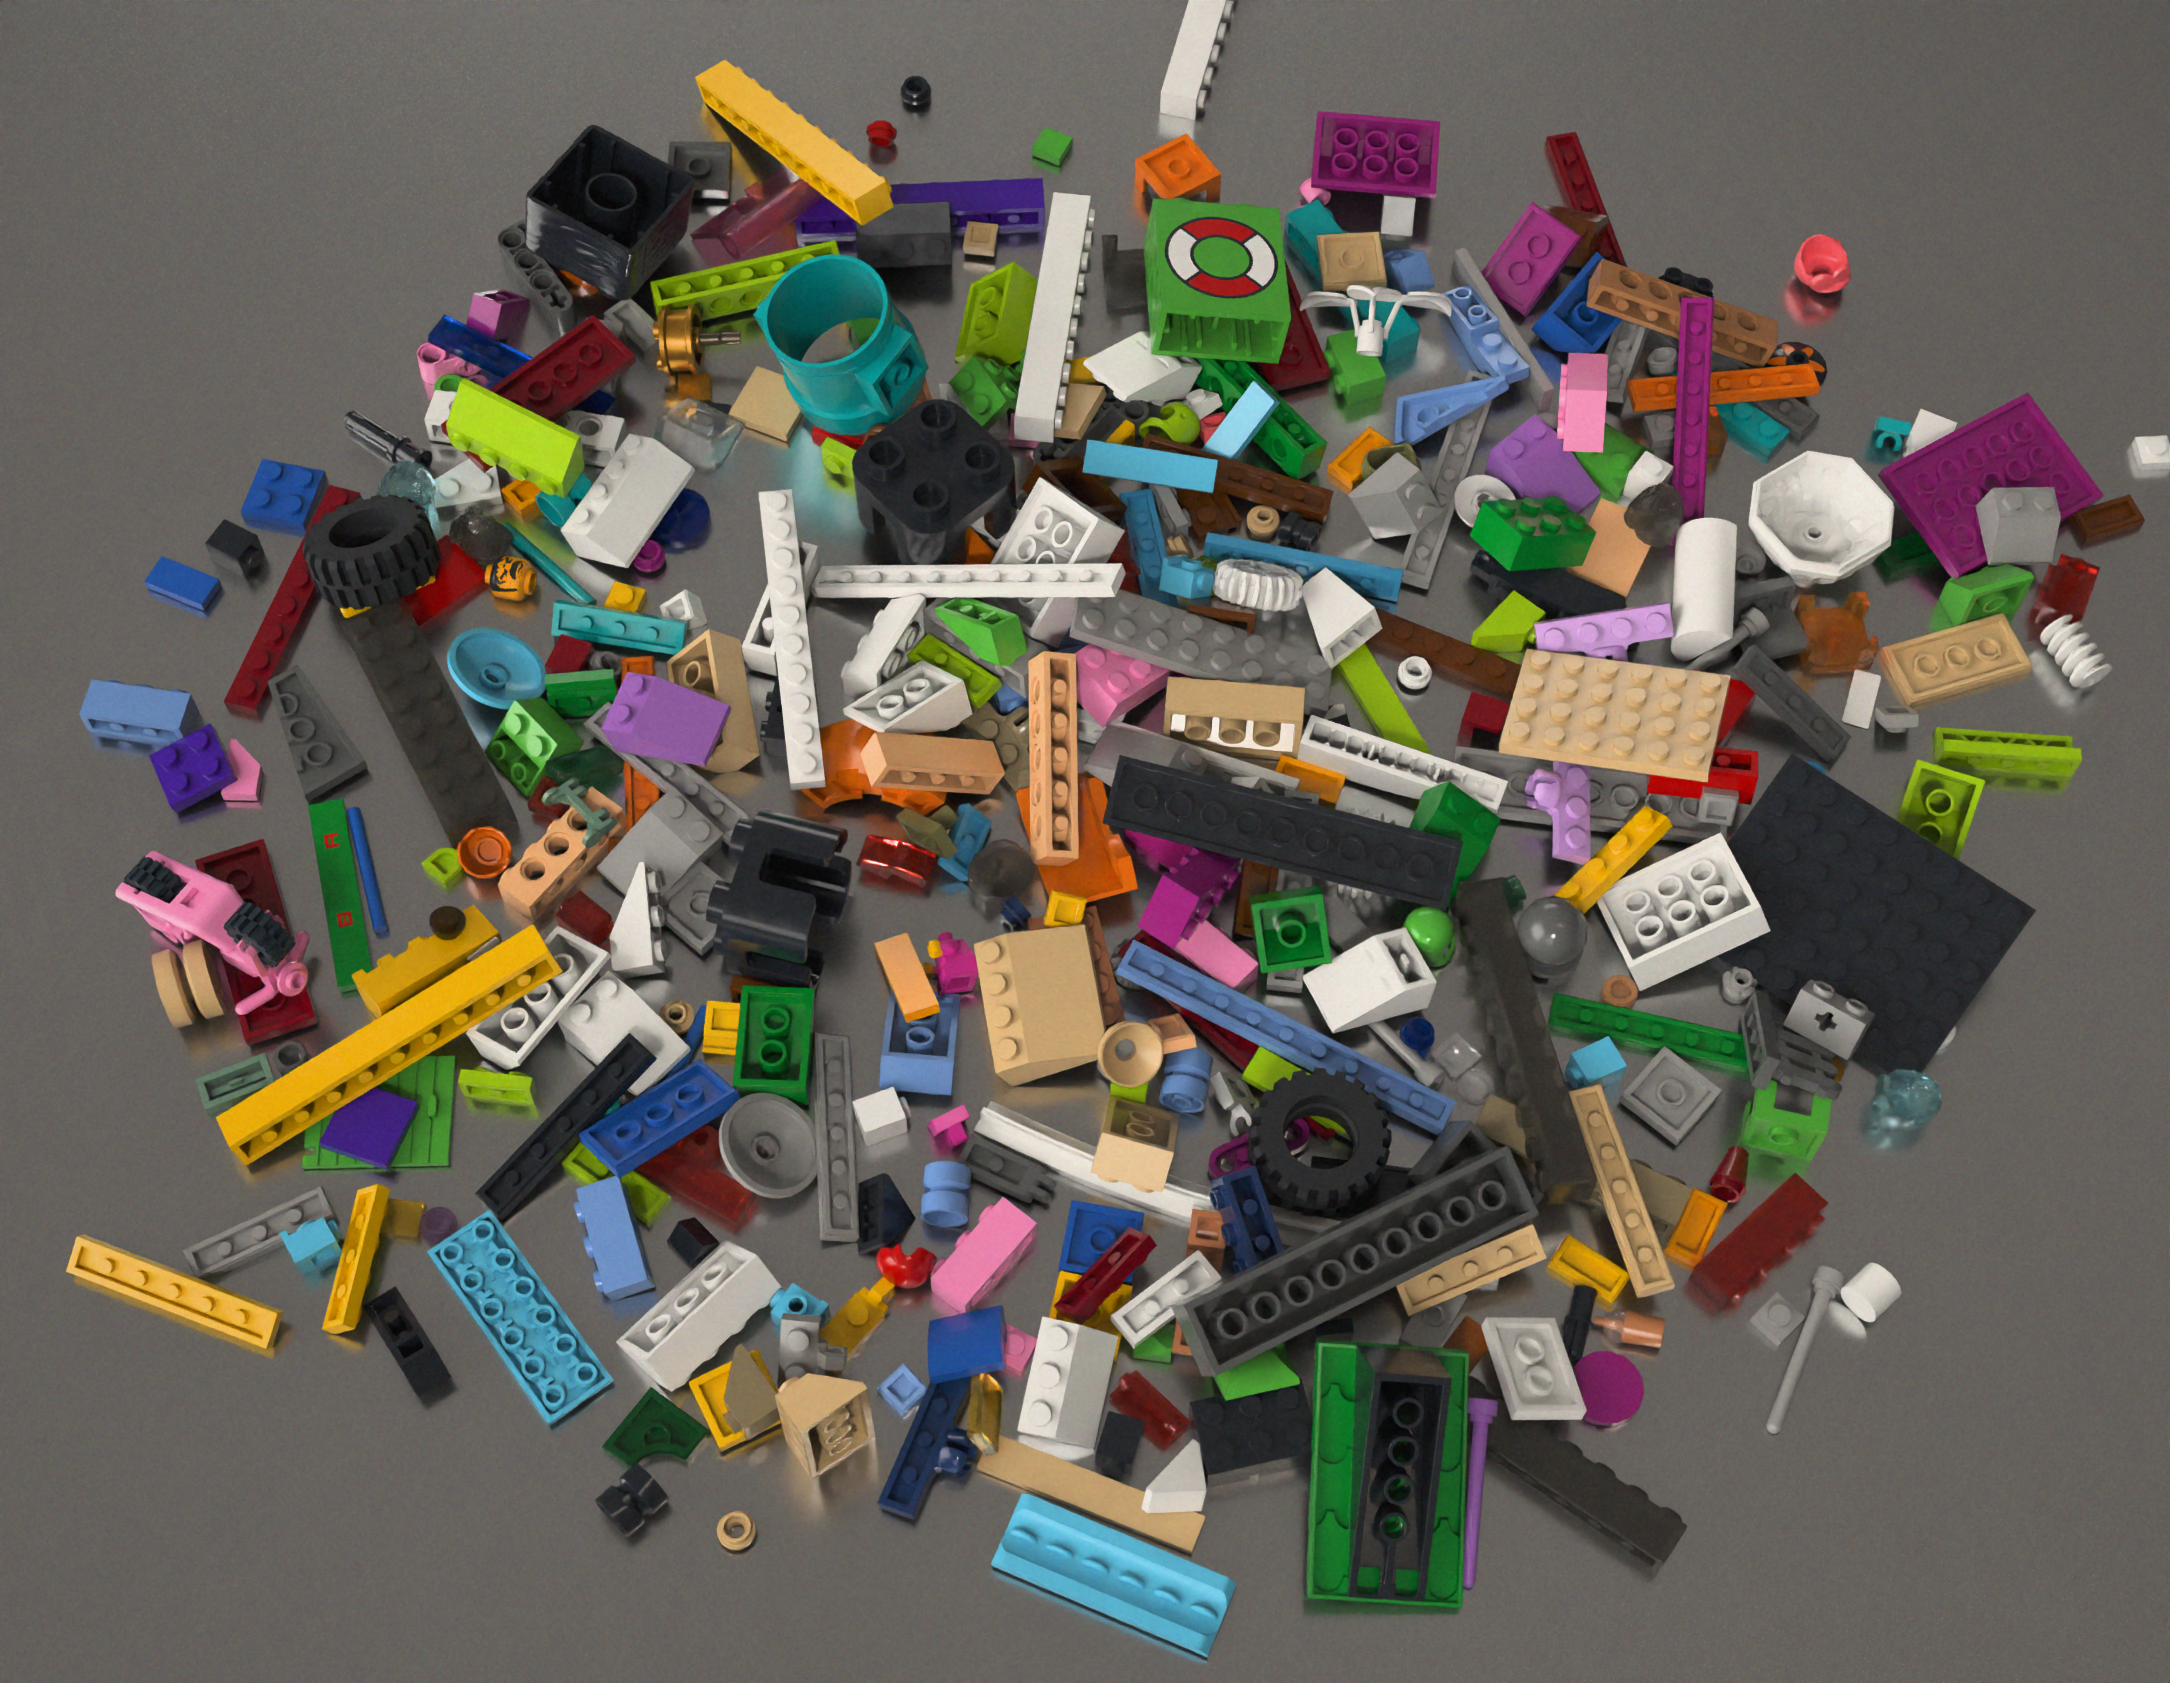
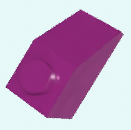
[465,289,530,343]

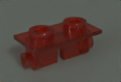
[1109,1370,1190,1448]

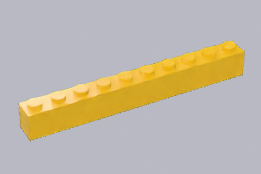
[695,60,894,226]
[216,924,563,1166]

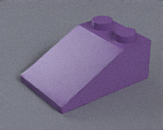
[1485,415,1601,514]
[601,672,732,766]

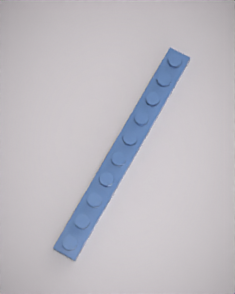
[1116,940,1456,1136]

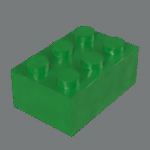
[1470,496,1596,571]

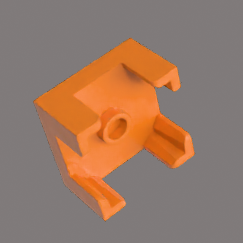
[1134,133,1221,203]

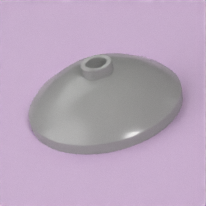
[719,1093,817,1198]

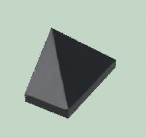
[858,1173,916,1254]

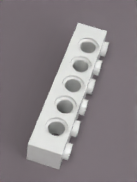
[424,390,627,467]

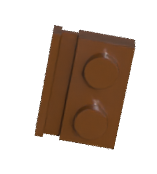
[1175,488,1242,544]

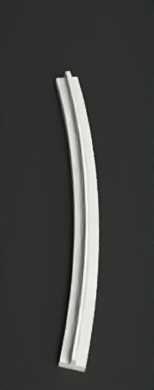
[973,1101,1499,1286]

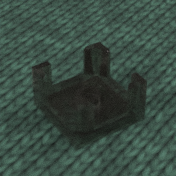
[1101,235,1148,309]

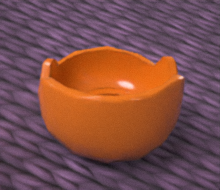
[457,826,513,879]

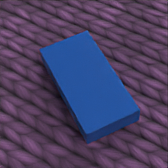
[144,556,222,611]

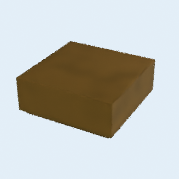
[678,373,712,408]

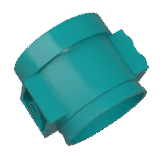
[753,254,929,435]

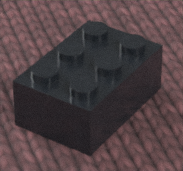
[1188,1378,1313,1489]

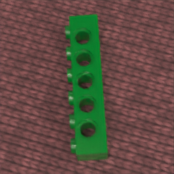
[1193,358,1328,480]

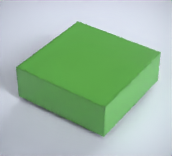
[1032,127,1073,166]

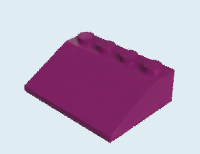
[1311,111,1440,198]

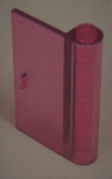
[690,166,825,260]

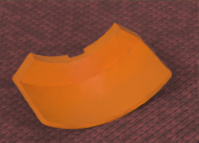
[800,719,947,816]
[1016,771,1138,902]

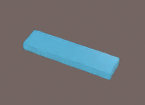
[1082,440,1218,493]

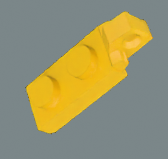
[820,1277,896,1374]

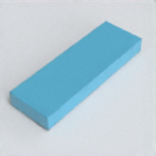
[1201,381,1280,461]

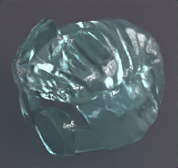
[377,459,436,517]
[1870,1069,1942,1133]

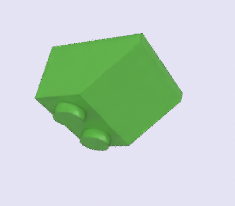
[1939,564,2034,626]

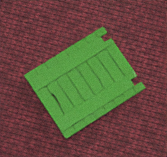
[302,1055,457,1169]

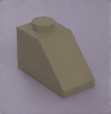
[723,1343,780,1441]

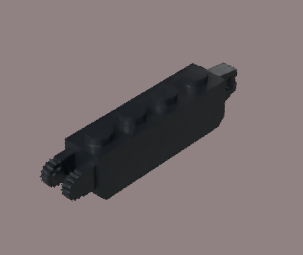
[1470,549,1640,650]

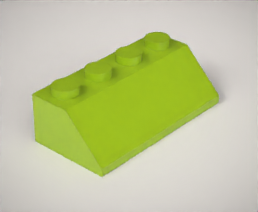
[446,378,585,499]

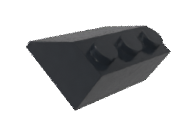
[855,202,952,269]

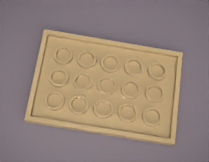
[1499,649,1731,783]

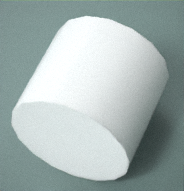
[1840,1262,1902,1322]

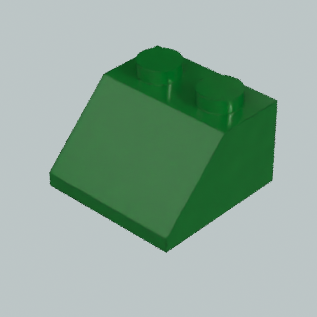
[1248,885,1332,974]

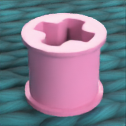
[1299,178,1331,206]

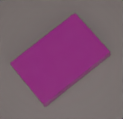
[1481,202,1584,317]

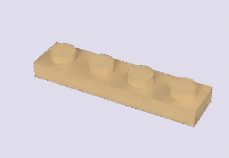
[1395,1222,1547,1316]

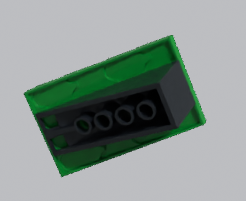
[1306,1339,1469,1608]

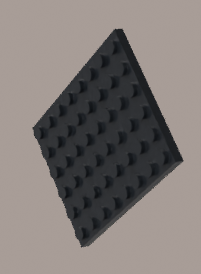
[1716,754,2036,1088]

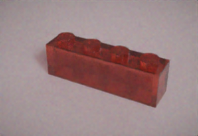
[1689,1172,1828,1310]

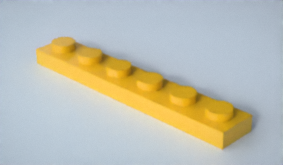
[66,1234,284,1349]

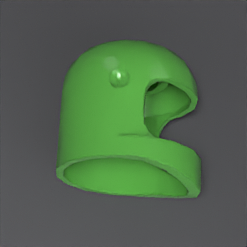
[1403,906,1455,967]

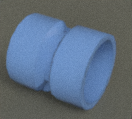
[1159,1048,1213,1113]
[920,1161,972,1227]

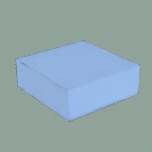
[876,1363,928,1419]

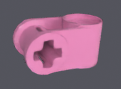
[417,333,483,384]

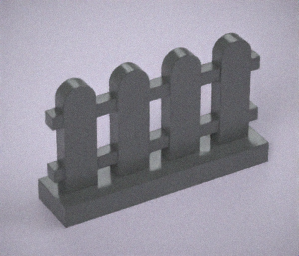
[1740,989,1842,1100]

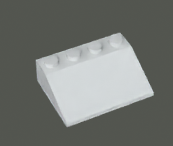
[980,477,1125,648]
[1597,832,1771,991]

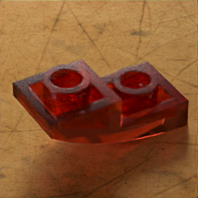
[856,835,937,888]

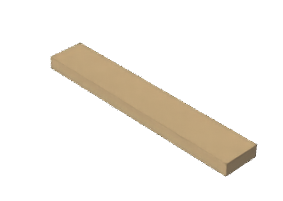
[1565,1084,1675,1298]
[977,1432,1206,1555]

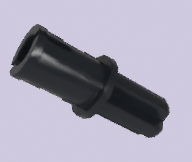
[1563,1285,1598,1361]

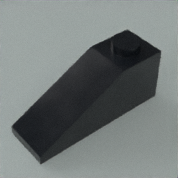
[363,1286,451,1397]

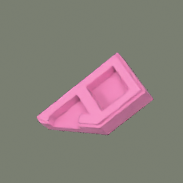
[221,739,263,801]

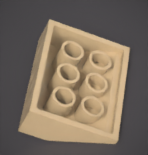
[974,924,1107,1087]

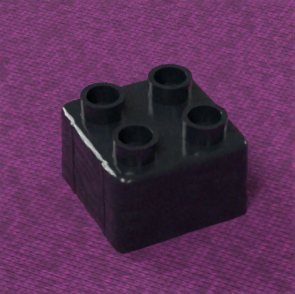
[525,125,695,300]

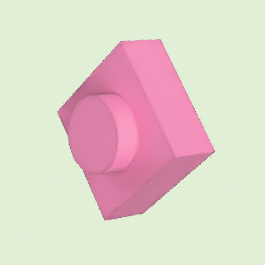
[1004,1323,1037,1376]

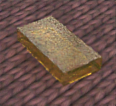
[967,1373,1003,1456]

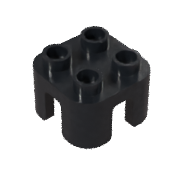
[852,399,1017,565]
[706,809,852,990]

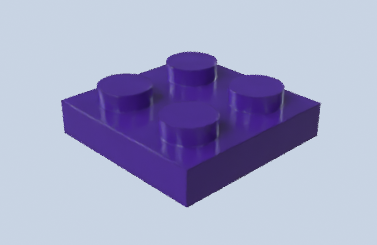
[149,723,238,813]

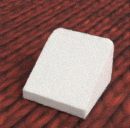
[660,589,707,630]

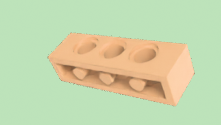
[498,786,626,923]

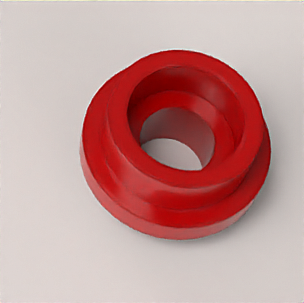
[866,120,897,147]

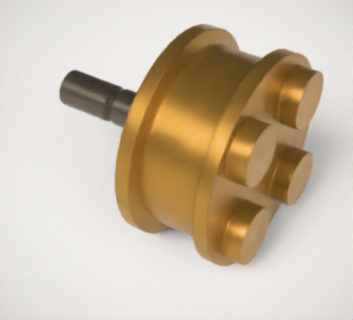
[653,304,741,377]

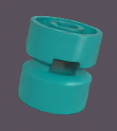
[535,473,593,528]

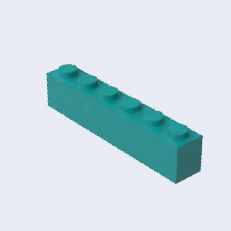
[1284,199,1421,365]

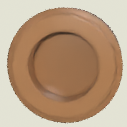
[1601,974,1638,1009]

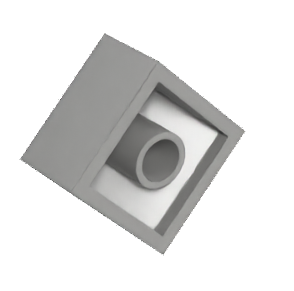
[1348,452,1443,539]
[1975,487,2061,565]

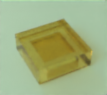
[380,1198,427,1241]

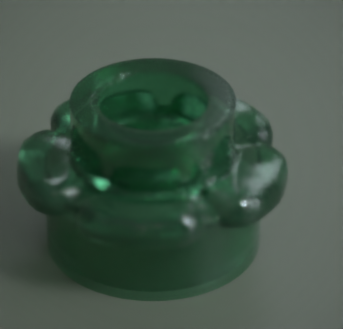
[1496,874,1526,908]

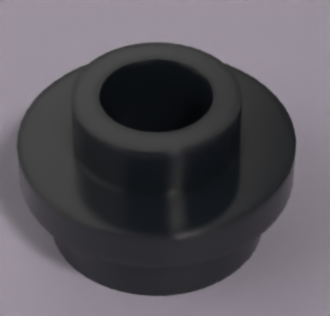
[901,76,931,105]

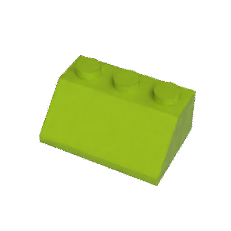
[954,262,1038,367]

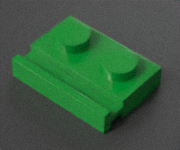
[545,669,618,718]

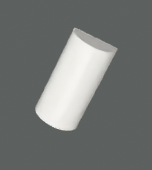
[1671,518,1737,663]

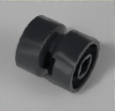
[595,1463,669,1537]

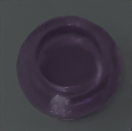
[420,1207,458,1244]

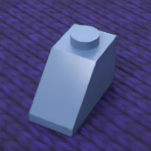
[1383,248,1436,295]

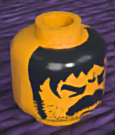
[485,555,537,601]

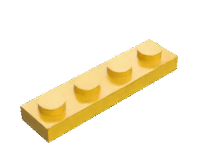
[1554,805,1673,915]
[322,1184,390,1334]

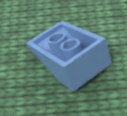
[879,988,961,1095]

